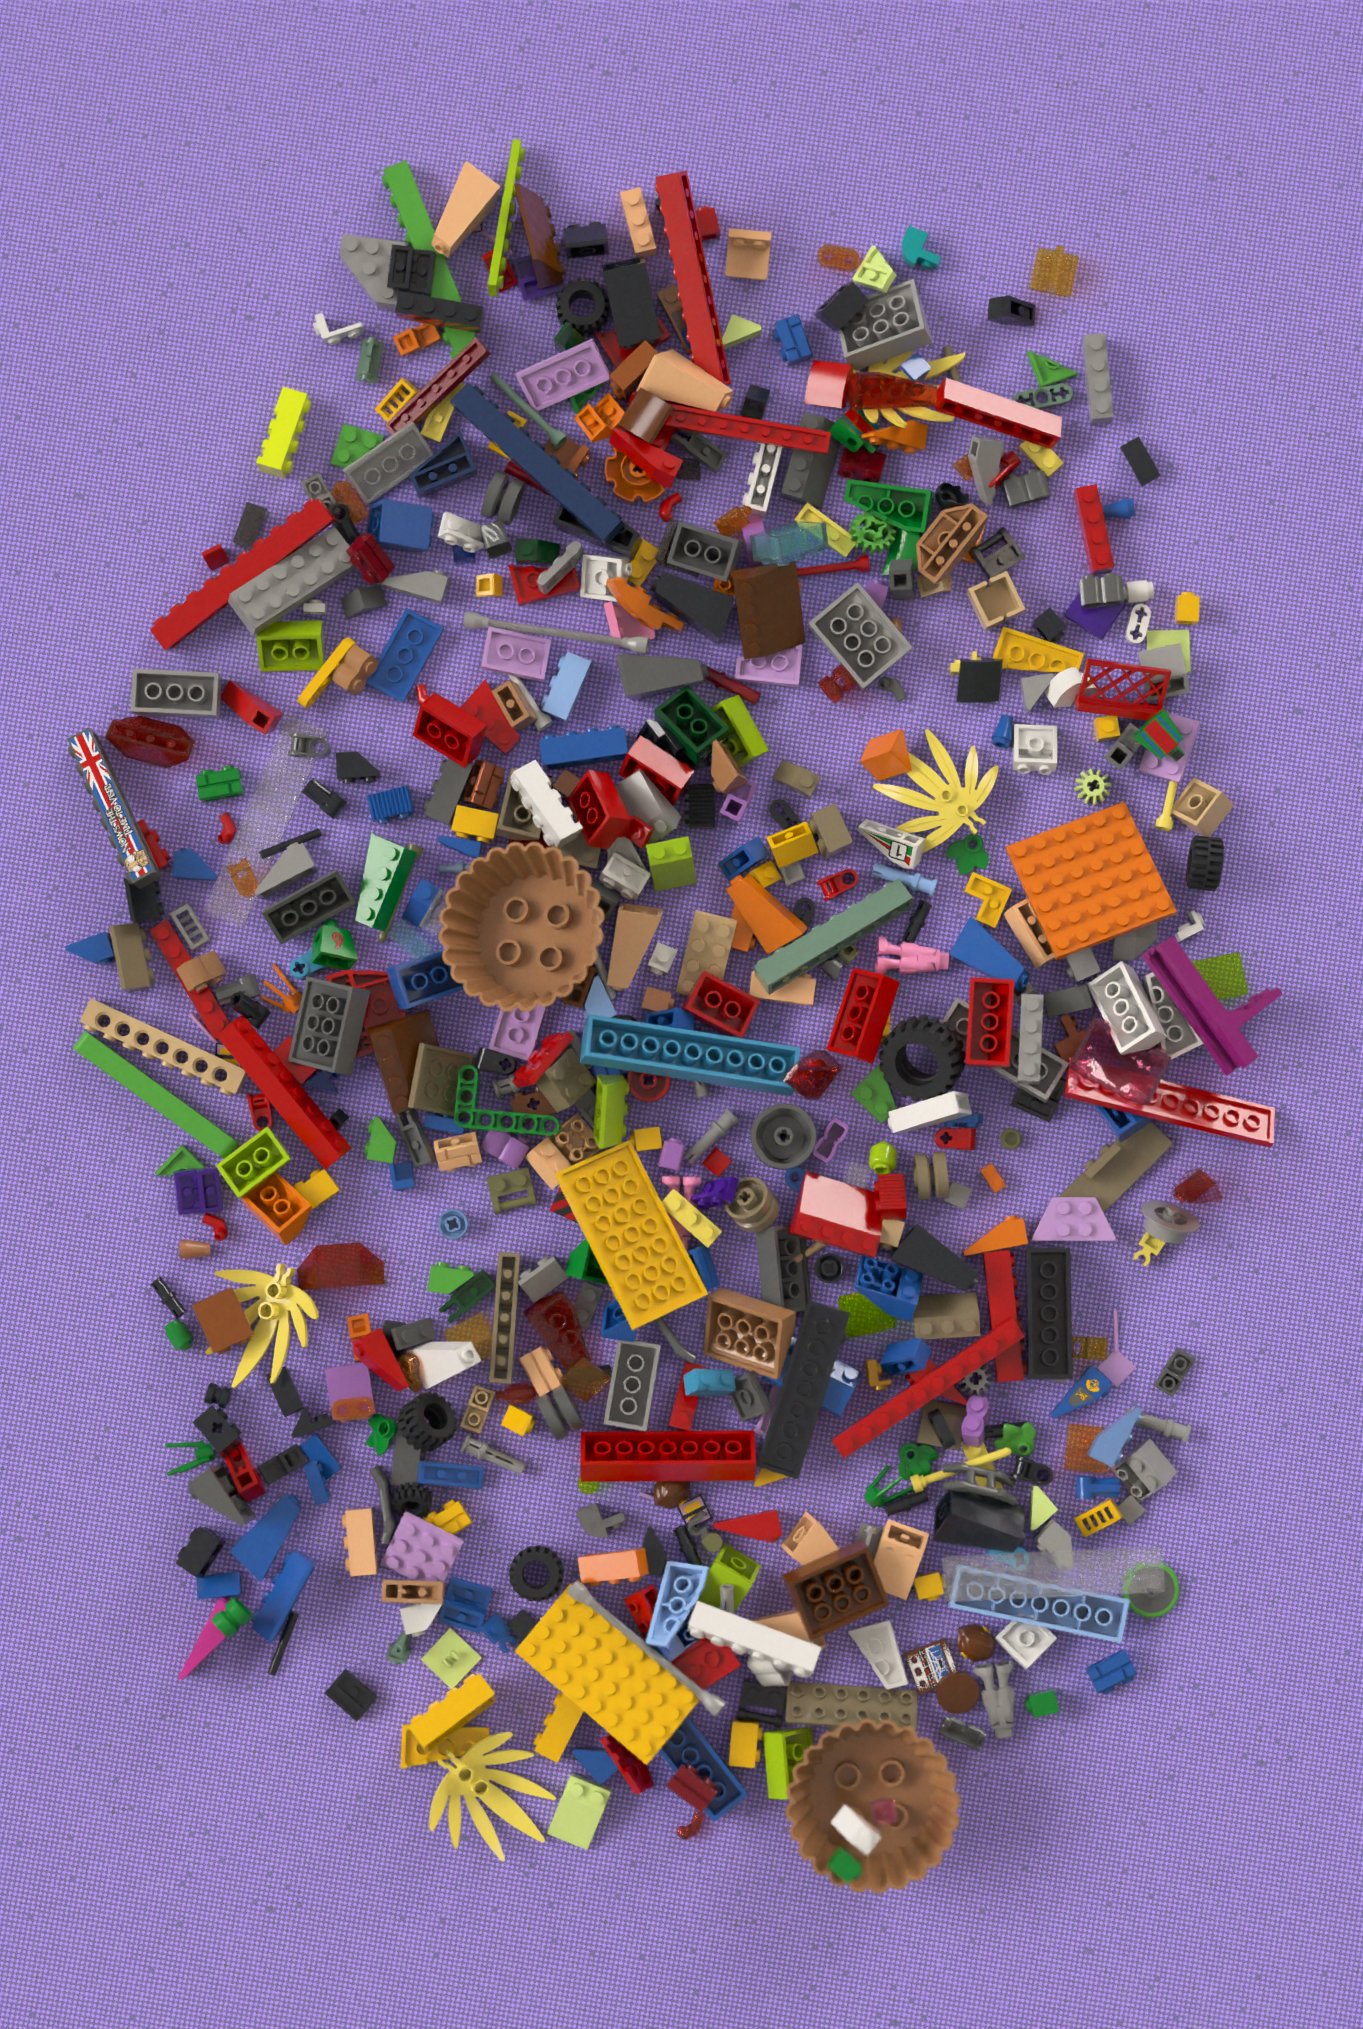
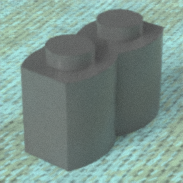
[1001,468,1051,509]
[1078,573,1125,609]

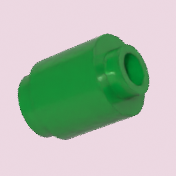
[164,1318,194,1352]

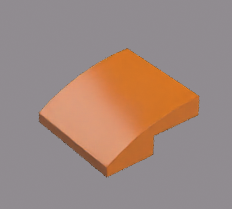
[574,393,625,443]

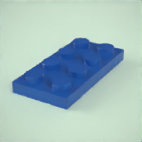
[366,608,444,704]

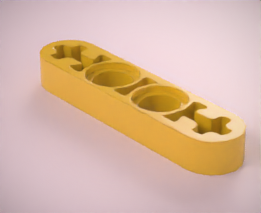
[297,637,357,709]

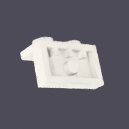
[438,512,484,553]
[599,852,651,901]

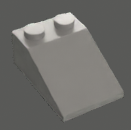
[615,769,681,849]
[255,842,318,900]

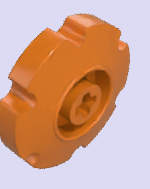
[605,446,665,504]

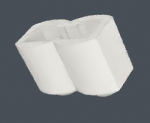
[747,1655,792,1687]

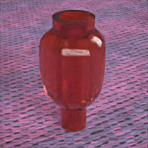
[495,1383,536,1404]

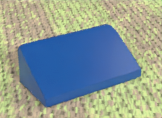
[300,1433,343,1480]
[197,1571,242,1599]

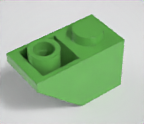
[364,1116,398,1164]
[427,1262,475,1294]

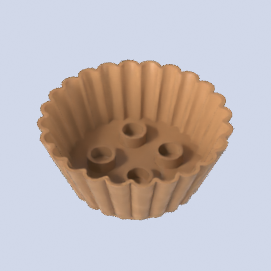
[438,842,604,1012]
[785,1719,961,1894]

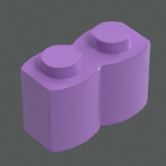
[812,1118,849,1163]
[480,1127,530,1169]
[658,1138,685,1171]
[962,1395,989,1448]

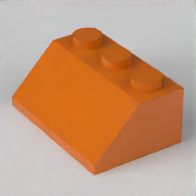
[241,1172,312,1246]

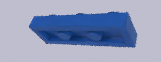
[417,1461,484,1489]

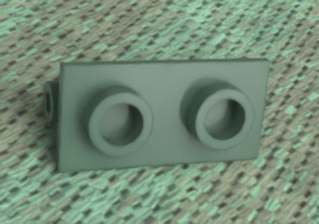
[356,337,384,384]
[385,1633,412,1664]

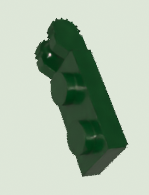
[438,1269,496,1323]

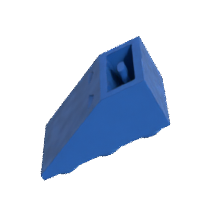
[1094,1073,1154,1143]
[854,1255,923,1321]

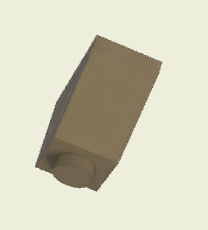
[772,760,821,799]

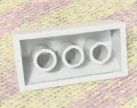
[1088,961,1167,1055]

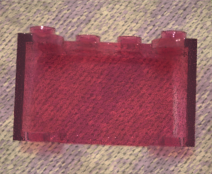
[1069,1017,1172,1106]

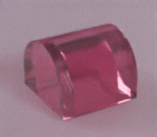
[871,1797,898,1825]

